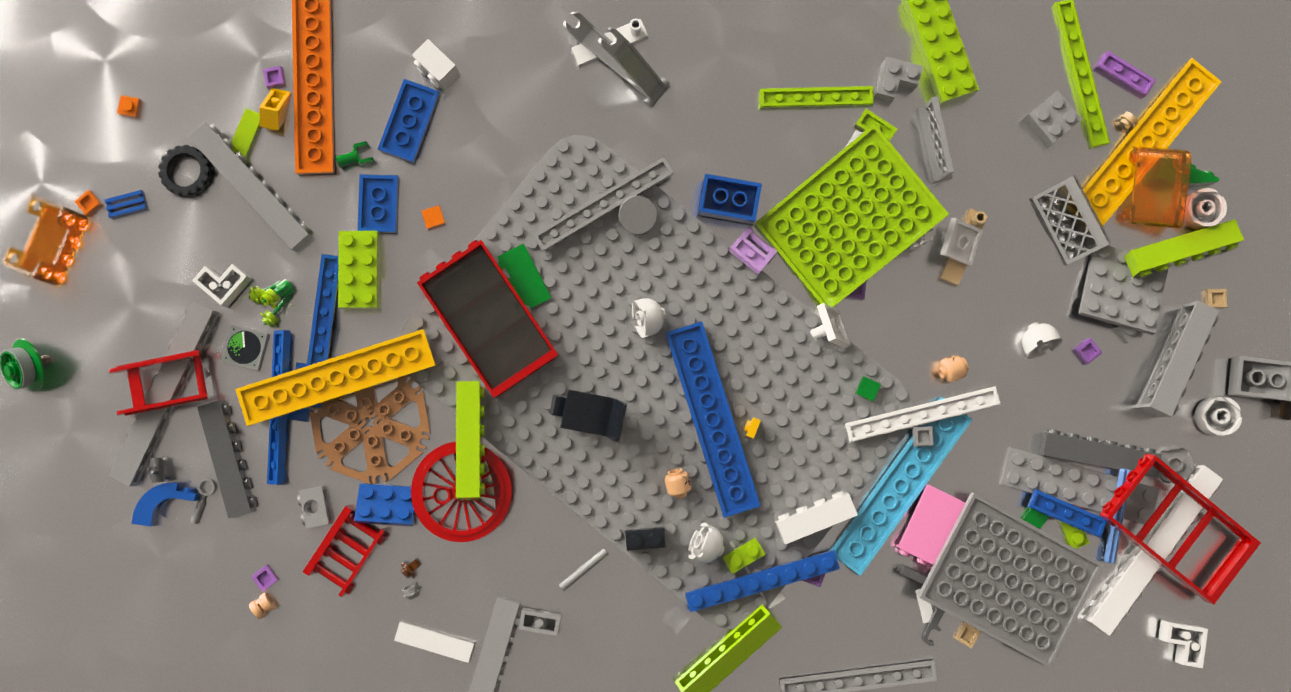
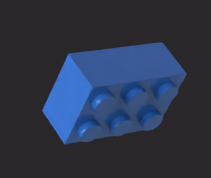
[698,174,762,225]

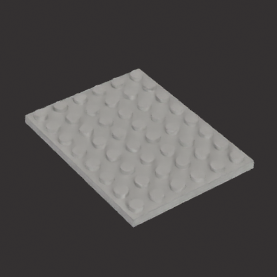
[917,492,1104,668]

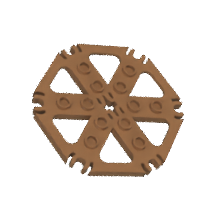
[309,375,431,484]

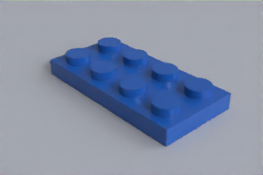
[378,79,440,163]

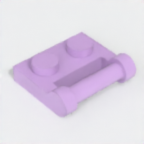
[728,226,778,275]

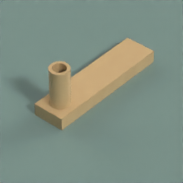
[940,208,988,286]

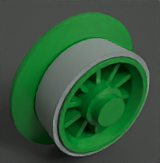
[0,339,50,391]

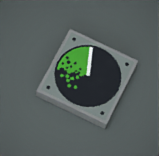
[221,324,269,371]

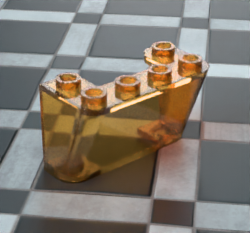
[1,194,88,285]

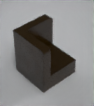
[1270,400,1291,420]

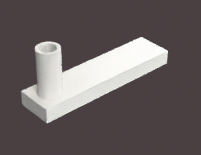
[571,19,648,67]

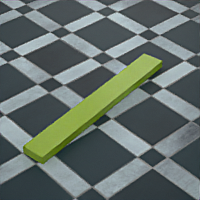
[1053,0,1110,149]

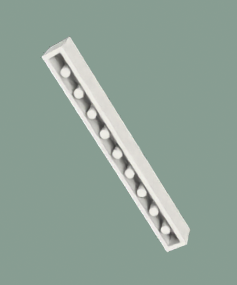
[1085,465,1223,636]

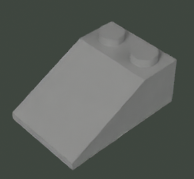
[1228,356,1291,401]

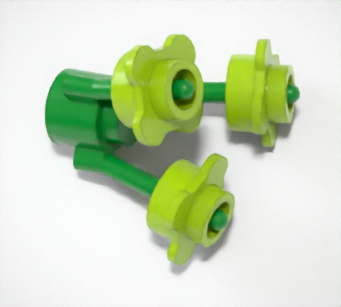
[248,279,294,327]

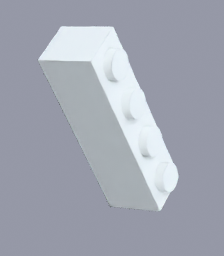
[775,491,858,544]

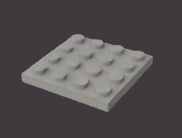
[1078,242,1168,335]

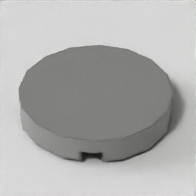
[618,195,657,234]
[1157,445,1195,483]

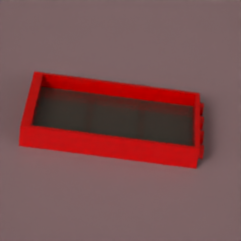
[417,240,559,399]

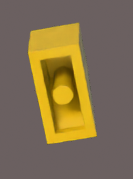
[259,88,291,130]

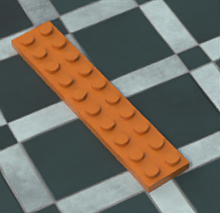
[292,0,335,175]

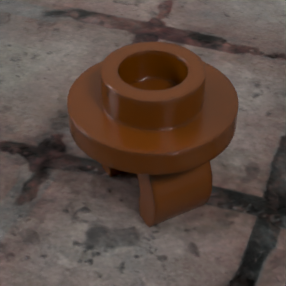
[400,559,420,579]

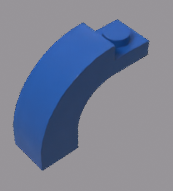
[131,482,201,527]

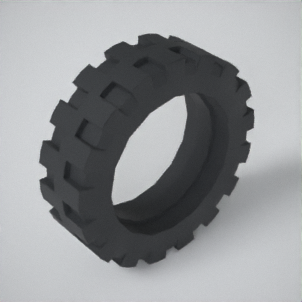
[158,145,213,197]

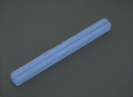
[1104,468,1131,563]

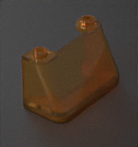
[1123,146,1192,228]

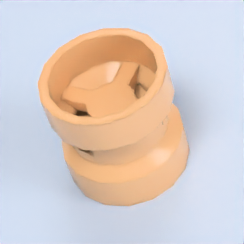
[249,592,277,619]

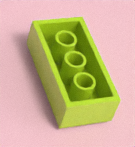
[338,231,381,310]

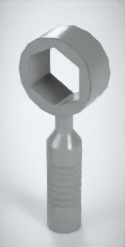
[190,478,217,524]

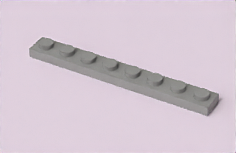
[533,157,674,252]
[779,660,937,692]

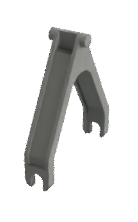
[563,11,670,107]

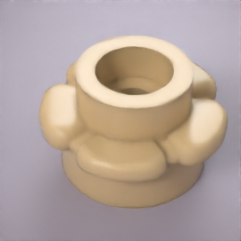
[1120,112,1138,129]

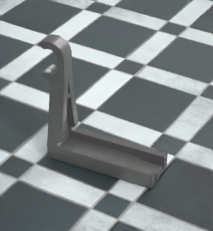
[898,563,945,646]

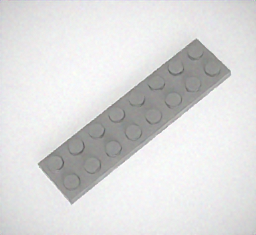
[999,447,1160,525]

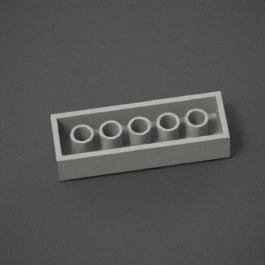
[1137,301,1219,417]

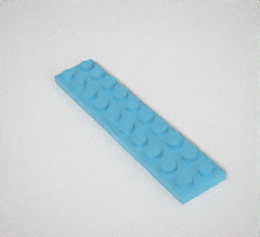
[829,397,973,576]

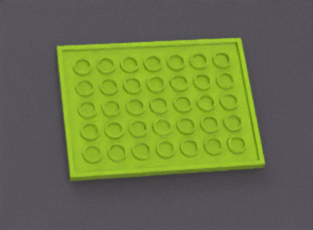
[755,123,949,307]

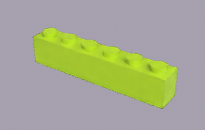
[1124,219,1244,278]
[456,381,485,500]
[675,604,782,692]

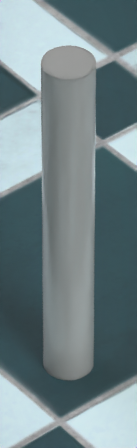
[559,548,609,591]

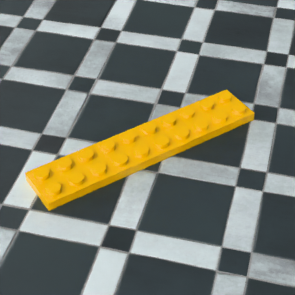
[1073,58,1222,226]
[235,329,436,427]

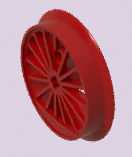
[411,442,512,542]

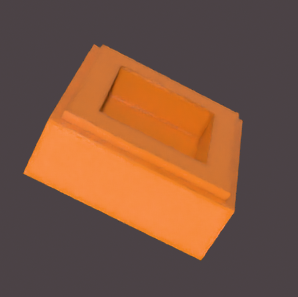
[74,190,103,217]
[421,205,446,229]

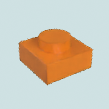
[117,95,142,118]

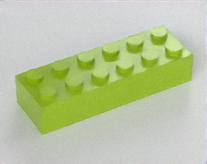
[902,0,979,106]

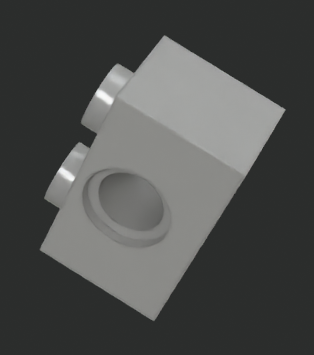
[297,485,333,529]
[519,607,562,636]

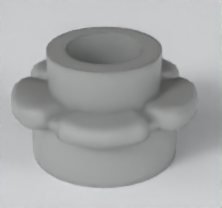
[402,583,421,600]

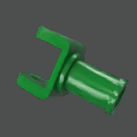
[336,141,374,168]

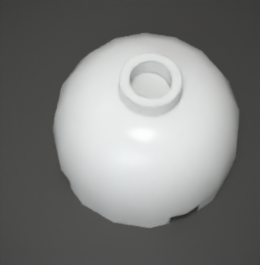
[632,298,666,338]
[1022,323,1063,358]
[688,523,724,563]

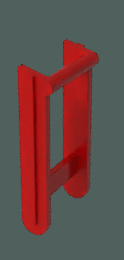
[109,350,208,416]

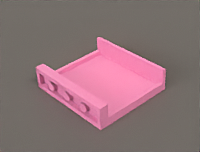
[895,484,965,566]

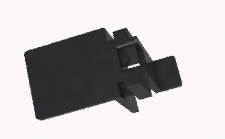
[549,389,627,443]

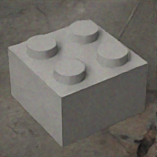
[1023,90,1082,148]

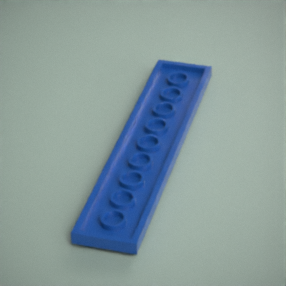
[665,321,761,518]

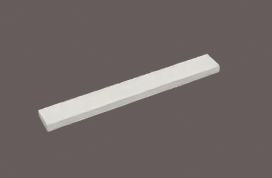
[845,386,1001,442]

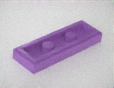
[1096,50,1156,97]

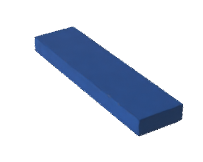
[1027,489,1107,538]

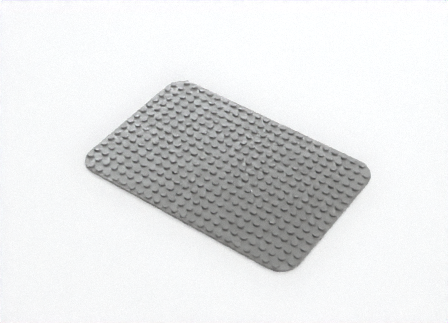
[398,135,914,629]

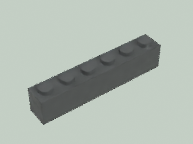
[197,400,257,519]
[1038,429,1162,477]

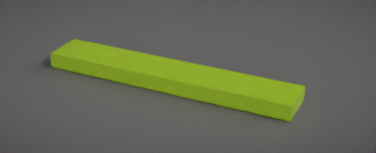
[759,86,874,109]

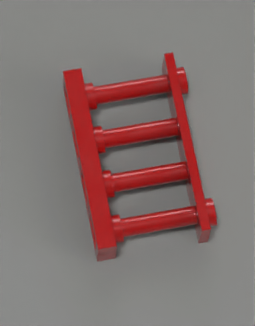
[302,505,387,597]

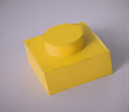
[744,418,761,439]

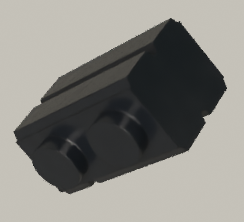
[625,527,666,551]

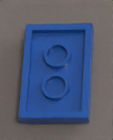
[357,174,399,233]
[354,484,415,527]

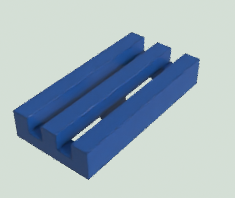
[104,190,148,219]

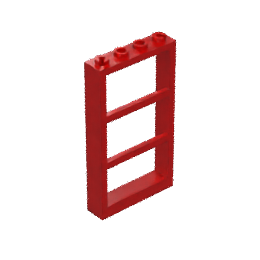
[1100,454,1261,605]

